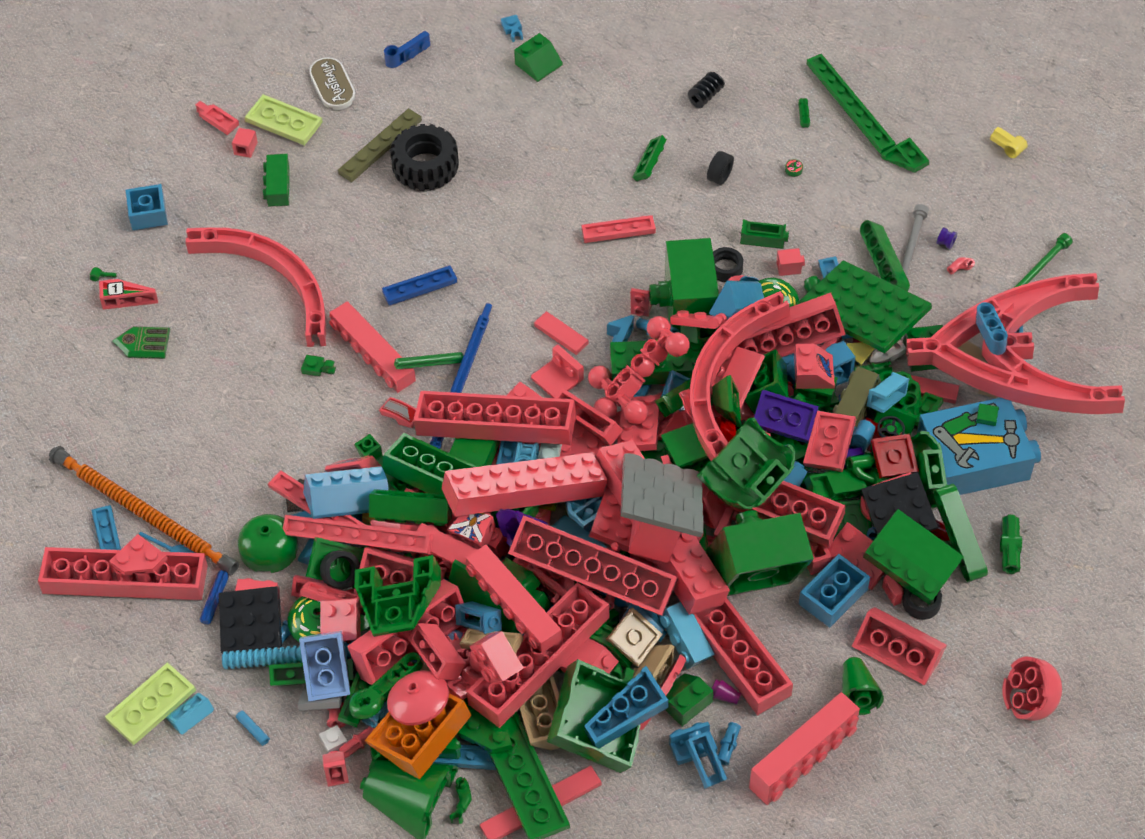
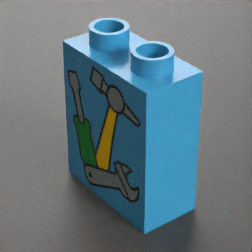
[917,398,1041,495]

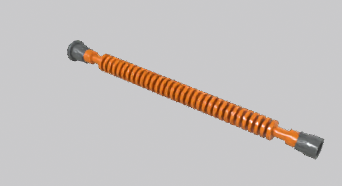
[49,446,239,576]

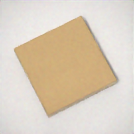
[607,607,663,666]

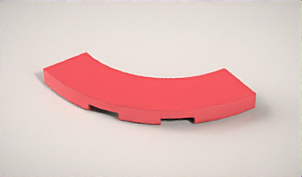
[640,654,686,730]

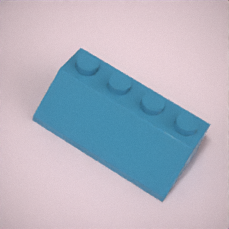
[709,280,764,320]
[303,466,388,519]

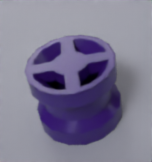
[936,227,958,249]

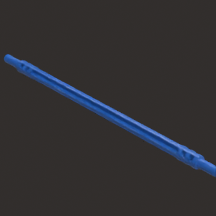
[430,303,492,449]

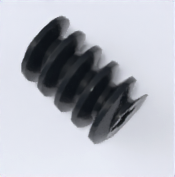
[688,72,725,108]

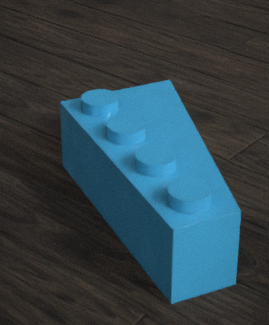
[584,666,668,749]

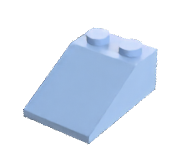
[299,631,350,701]

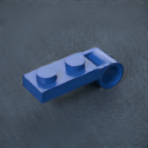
[384,31,430,68]

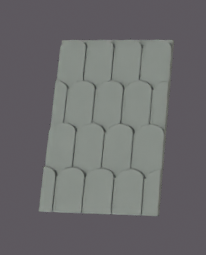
[621,453,703,563]

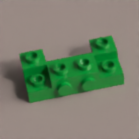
[804,465,877,501]

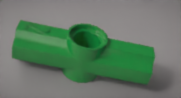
[1000,514,1022,574]

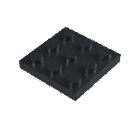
[861,472,938,536]
[219,586,282,654]

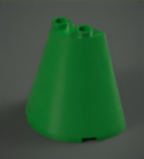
[360,759,458,839]

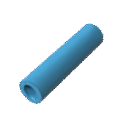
[236,710,270,746]

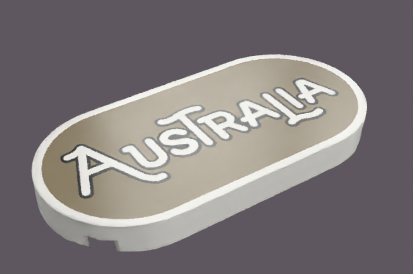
[309,57,355,110]

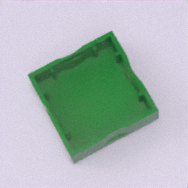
[547,659,641,773]

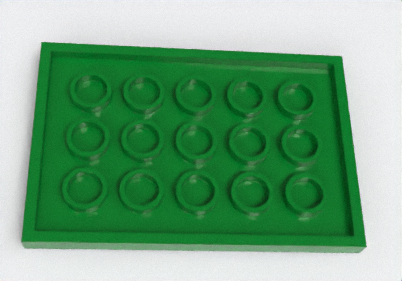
[796,260,932,354]

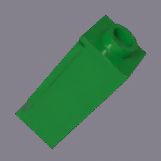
[740,219,789,249]
[655,378,691,417]

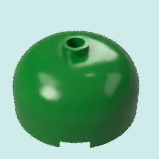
[238,514,299,573]

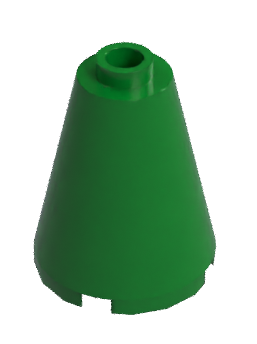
[842,657,884,715]

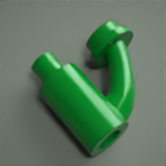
[845,454,881,486]

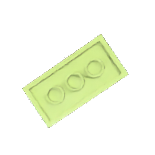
[245,94,323,146]
[105,662,196,745]

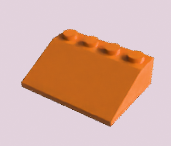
[365,693,471,779]

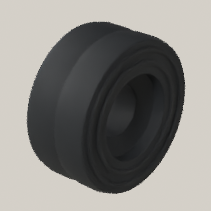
[707,151,734,185]

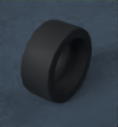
[713,247,744,282]
[320,550,360,589]
[902,588,942,620]

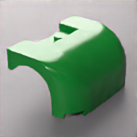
[697,417,795,509]
[870,431,947,511]

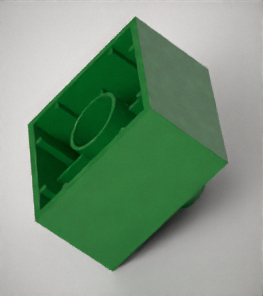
[649,238,719,333]
[705,510,814,596]

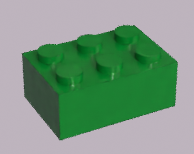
[745,349,788,414]

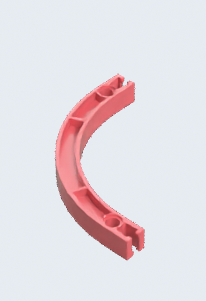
[186,227,326,347]
[690,291,790,461]

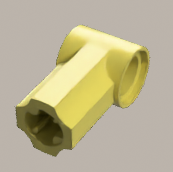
[990,127,1028,158]

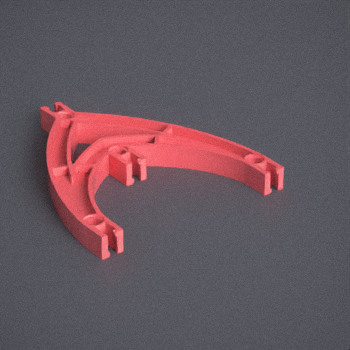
[906,273,1125,414]

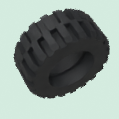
[390,124,459,191]

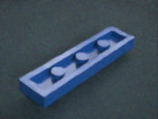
[382,265,457,306]

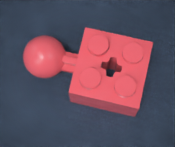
[469,631,523,683]

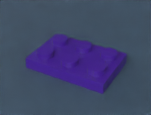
[754,390,819,444]

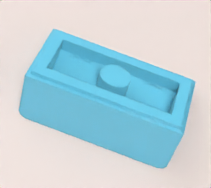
[166,693,214,734]

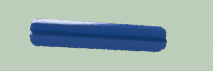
[200,570,229,625]

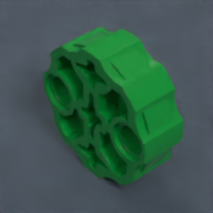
[866,370,921,419]

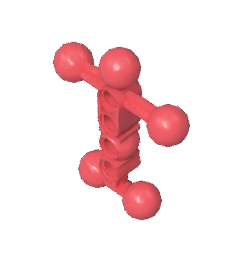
[588,316,690,425]

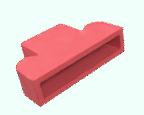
[554,388,623,446]

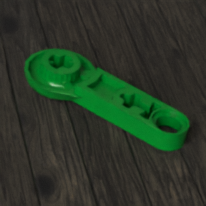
[349,652,423,719]

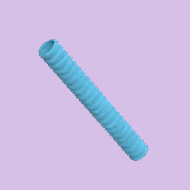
[222,641,353,670]

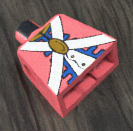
[448,512,496,549]

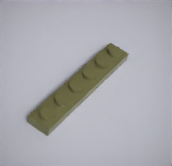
[338,108,422,183]

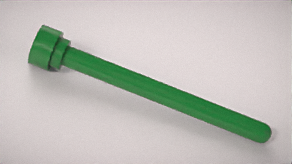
[1014,233,1073,288]

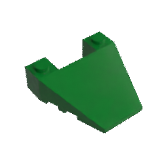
[355,555,441,637]

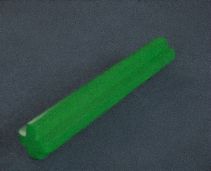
[394,352,464,369]

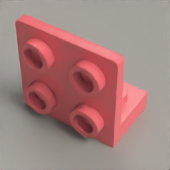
[531,344,584,398]

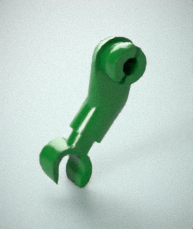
[450,777,472,824]

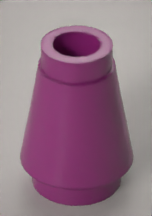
[712,679,742,705]

